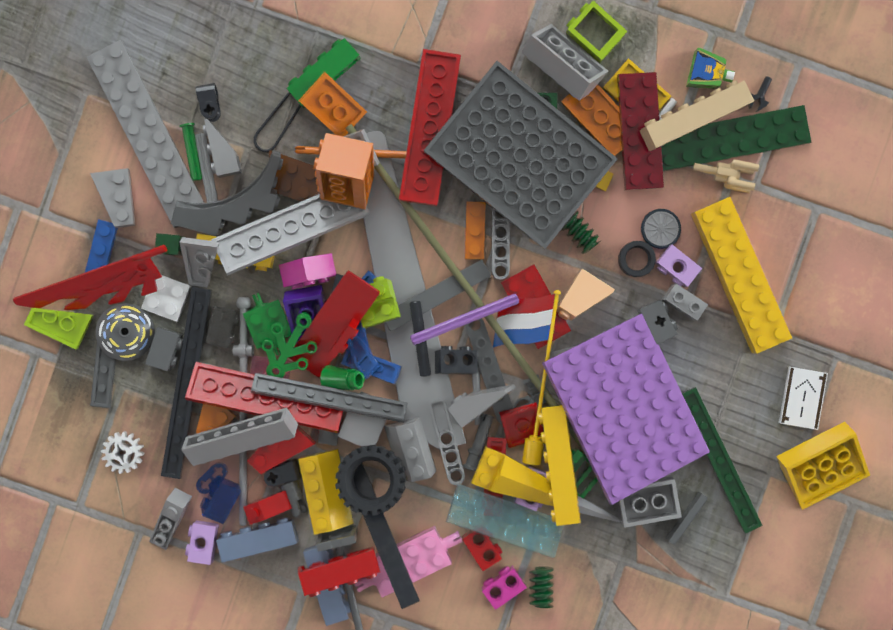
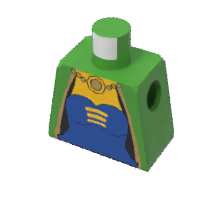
[686,48,735,89]

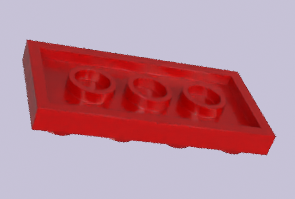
[501,264,571,349]

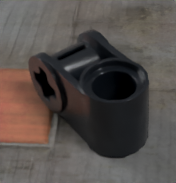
[196,83,221,122]
[264,459,302,487]

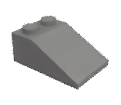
[448,384,516,427]

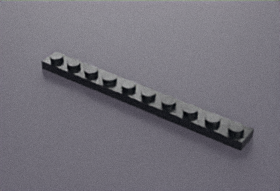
[161,287,212,479]

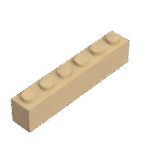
[639,80,754,151]

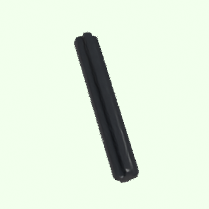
[410,301,431,377]

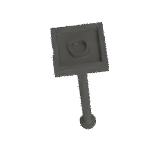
[316,525,363,630]

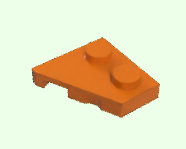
[196,404,236,433]

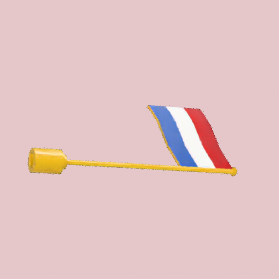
[493,290,561,465]

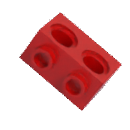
[462,524,503,571]

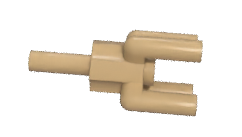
[693,160,759,193]

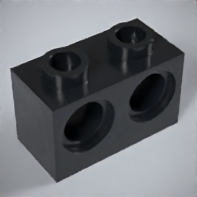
[435,346,478,375]

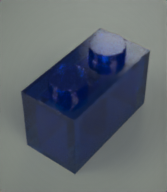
[200,476,241,524]

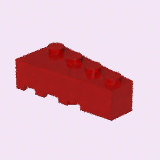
[298,547,380,597]

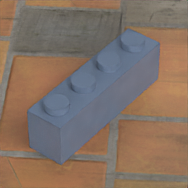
[216,517,299,562]
[303,546,351,626]

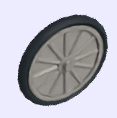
[641,209,681,249]

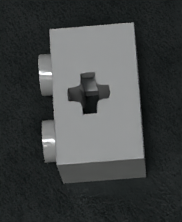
[662,283,708,321]

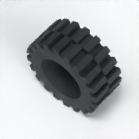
[335,445,407,516]

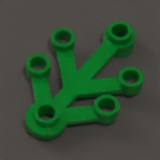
[262,312,317,378]

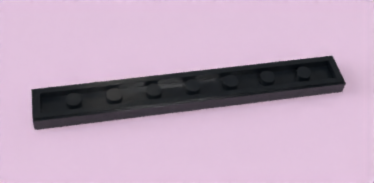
[354,463,420,609]

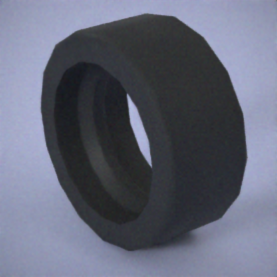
[618,241,656,277]

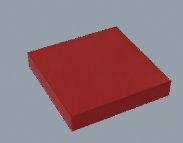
[499,402,544,448]

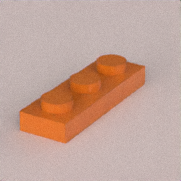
[465,201,486,260]

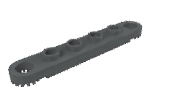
[465,318,513,424]

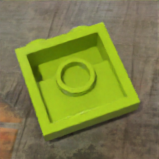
[361,276,401,328]

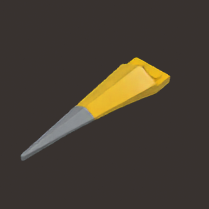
[471,446,622,522]

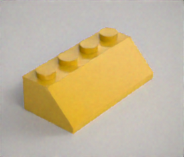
[298,449,354,535]

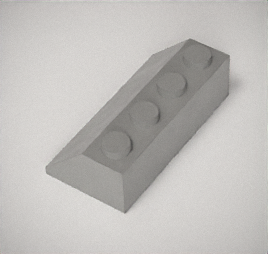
[521,24,608,100]

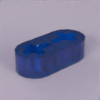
[196,462,228,494]

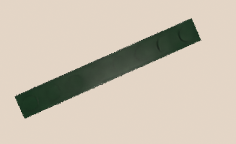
[682,387,763,534]

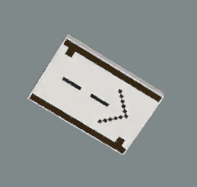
[779,366,828,430]

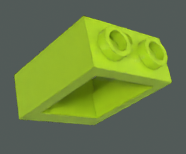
[566,1,627,64]

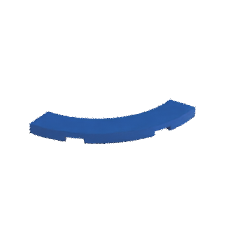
[347,270,381,379]

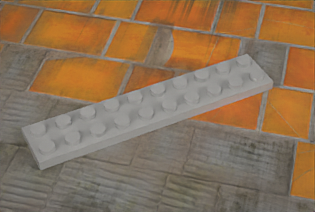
[87,40,205,228]

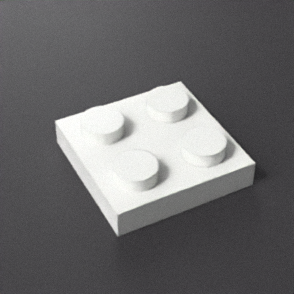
[141,275,191,322]

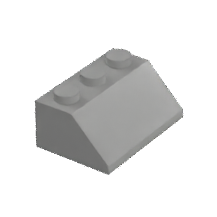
[384,417,436,482]

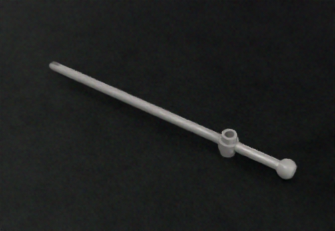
[233,297,254,526]

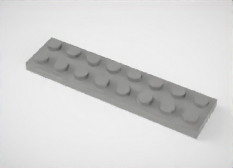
[211,194,370,276]

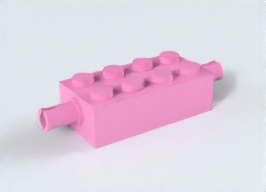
[355,526,463,597]

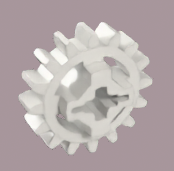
[101,431,145,474]

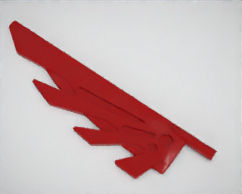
[13,245,167,310]

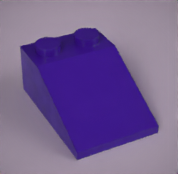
[283,285,326,345]

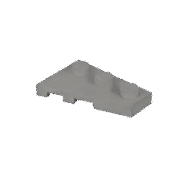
[90,168,135,228]
[180,237,219,288]

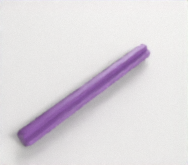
[410,294,519,345]

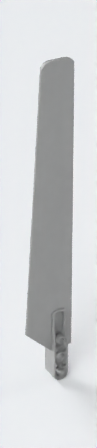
[363,131,466,485]

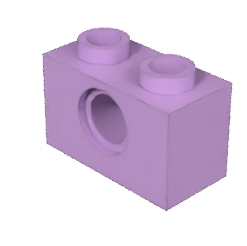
[655,245,702,287]
[185,520,219,565]

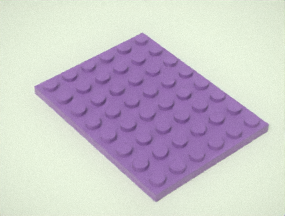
[542,314,710,505]

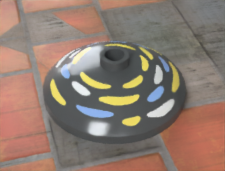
[96,303,155,361]

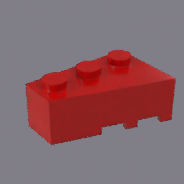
[247,426,316,474]

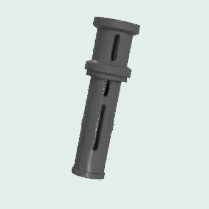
[463,413,494,471]

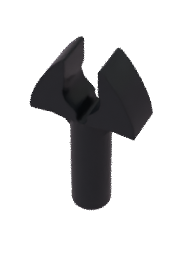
[748,76,772,112]

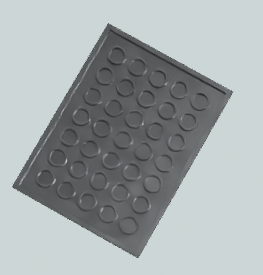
[423,61,618,250]

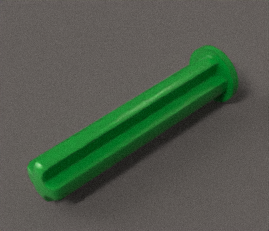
[179,123,203,181]

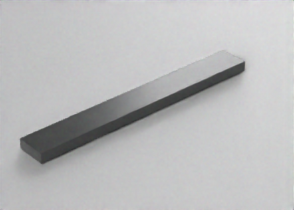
[251,373,408,423]

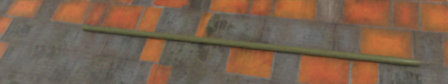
[345,124,585,453]

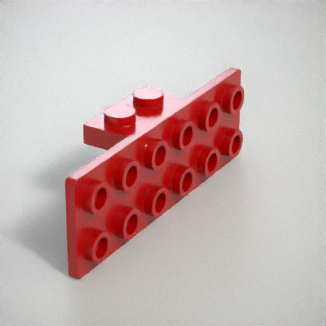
[288,270,380,378]

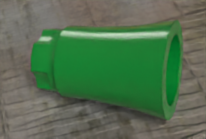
[320,365,365,390]

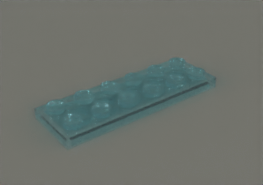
[446,484,564,558]

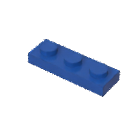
[85,219,118,272]
[341,347,402,385]

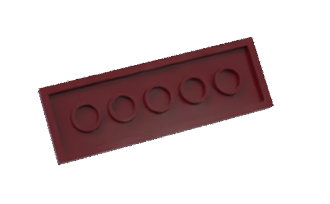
[617,72,664,190]

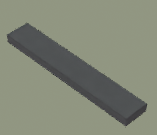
[385,259,491,332]

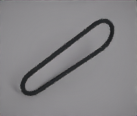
[254,92,301,152]

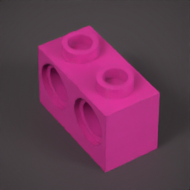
[482,565,527,610]

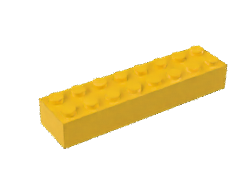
[691,197,792,354]

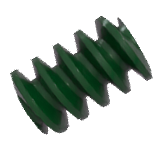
[562,211,602,254]
[529,566,554,608]

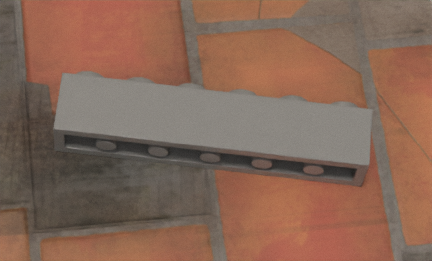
[182,408,298,466]

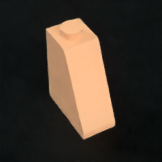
[557,269,615,321]

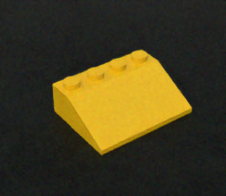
[776,421,870,510]

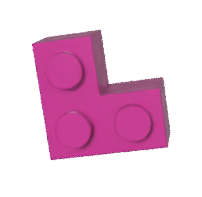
[279,253,336,290]

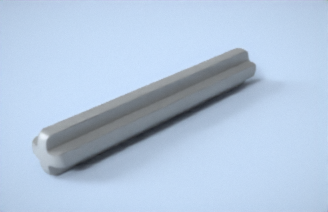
[195,133,218,203]

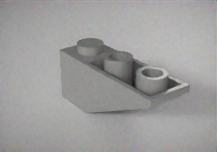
[203,119,242,178]
[149,488,192,550]

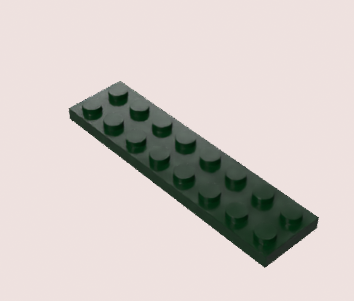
[661,105,812,171]

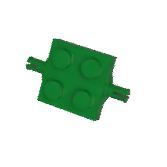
[242,292,292,356]

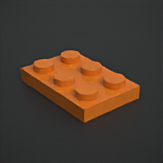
[298,72,367,137]

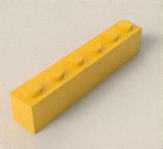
[539,405,581,526]

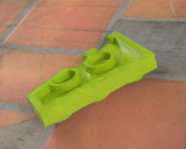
[24,308,94,349]

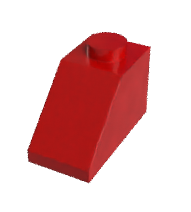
[243,490,292,525]

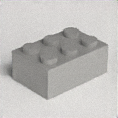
[617,476,682,528]

